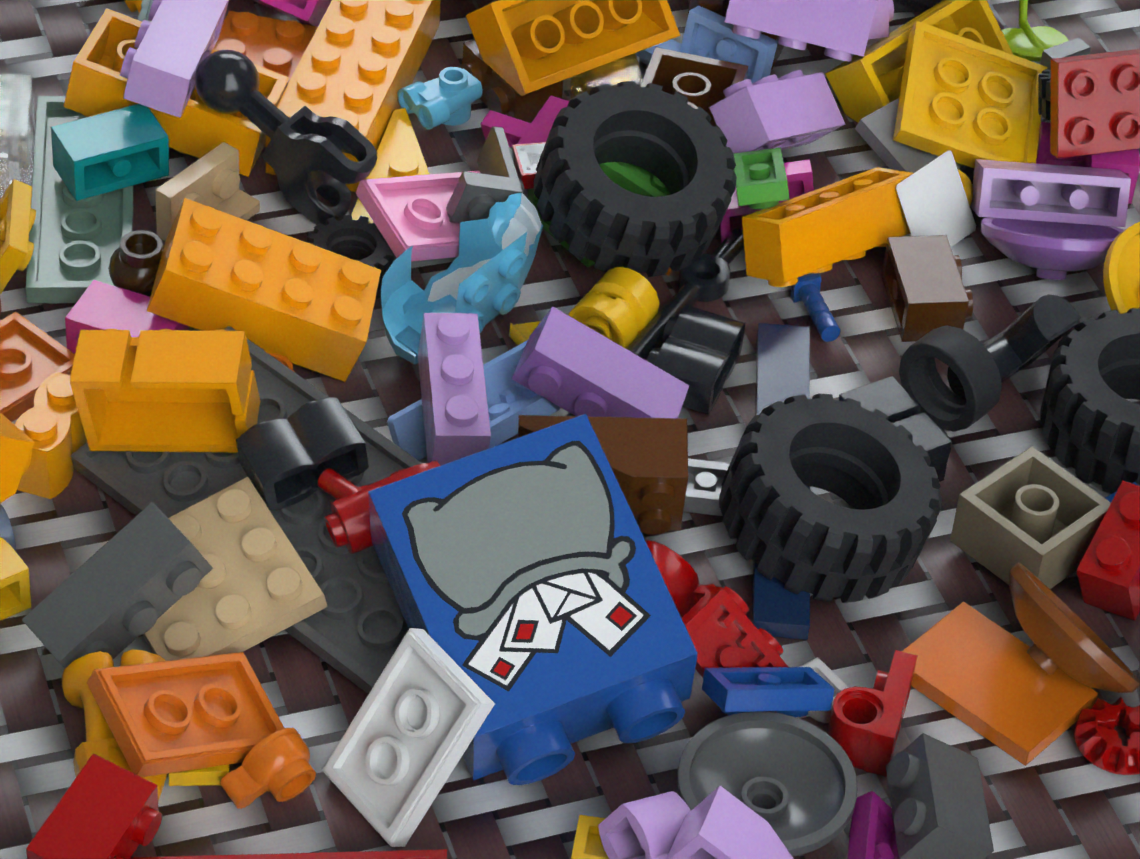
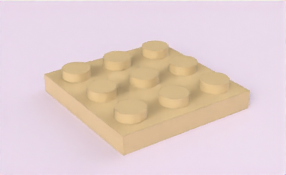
[143,477,328,661]

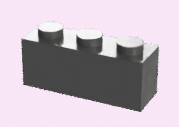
[22,502,213,668]

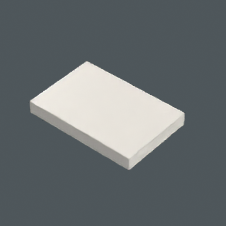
[322,628,495,847]

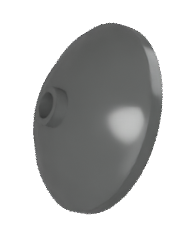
[677,711,858,856]

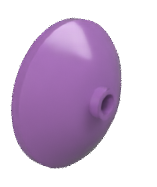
[981,217,1124,280]

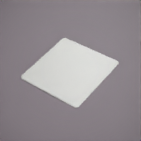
[896,150,976,247]

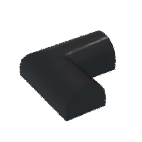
[947,294,1081,399]

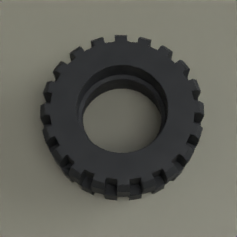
[534,81,737,277]
[1040,308,1140,494]
[719,393,942,603]

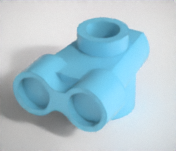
[397,67,483,129]

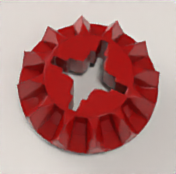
[1074,697,1140,775]

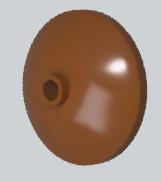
[1009,562,1140,693]

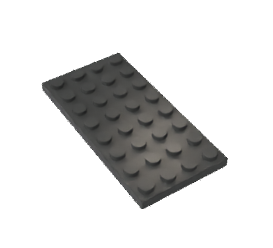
[71,326,421,694]

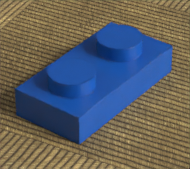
[702,667,835,717]

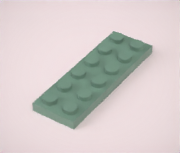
[26,96,134,304]

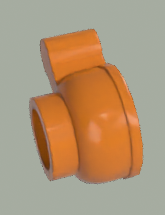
[220,728,316,809]

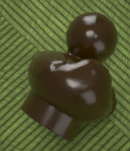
[108,230,164,297]

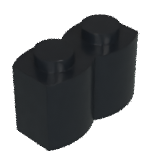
[647,305,746,414]
[236,398,369,510]

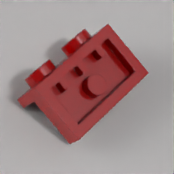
[682,584,788,678]

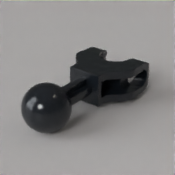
[195,50,377,226]

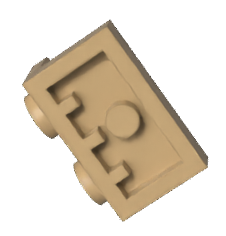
[155,142,260,241]

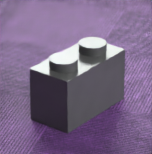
[885,733,994,859]

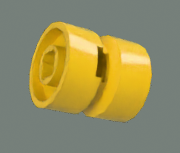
[568,267,660,349]

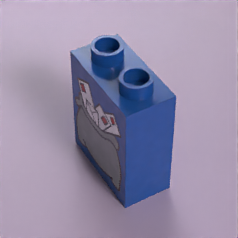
[368,414,698,785]

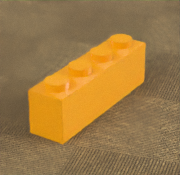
[742,167,913,287]

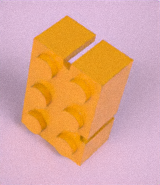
[69,329,261,453]

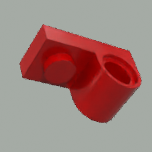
[827,650,918,777]

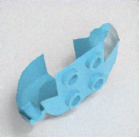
[381,193,543,364]

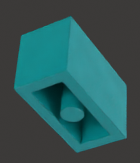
[51,104,169,201]

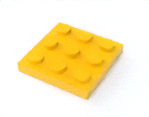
[893,21,1047,168]

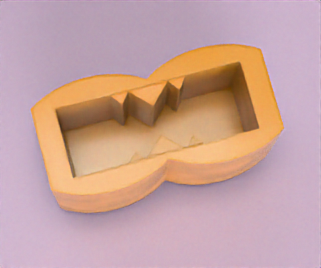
[14,372,87,499]

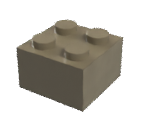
[950,446,1111,589]

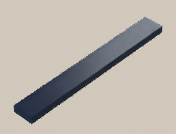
[752,323,810,640]

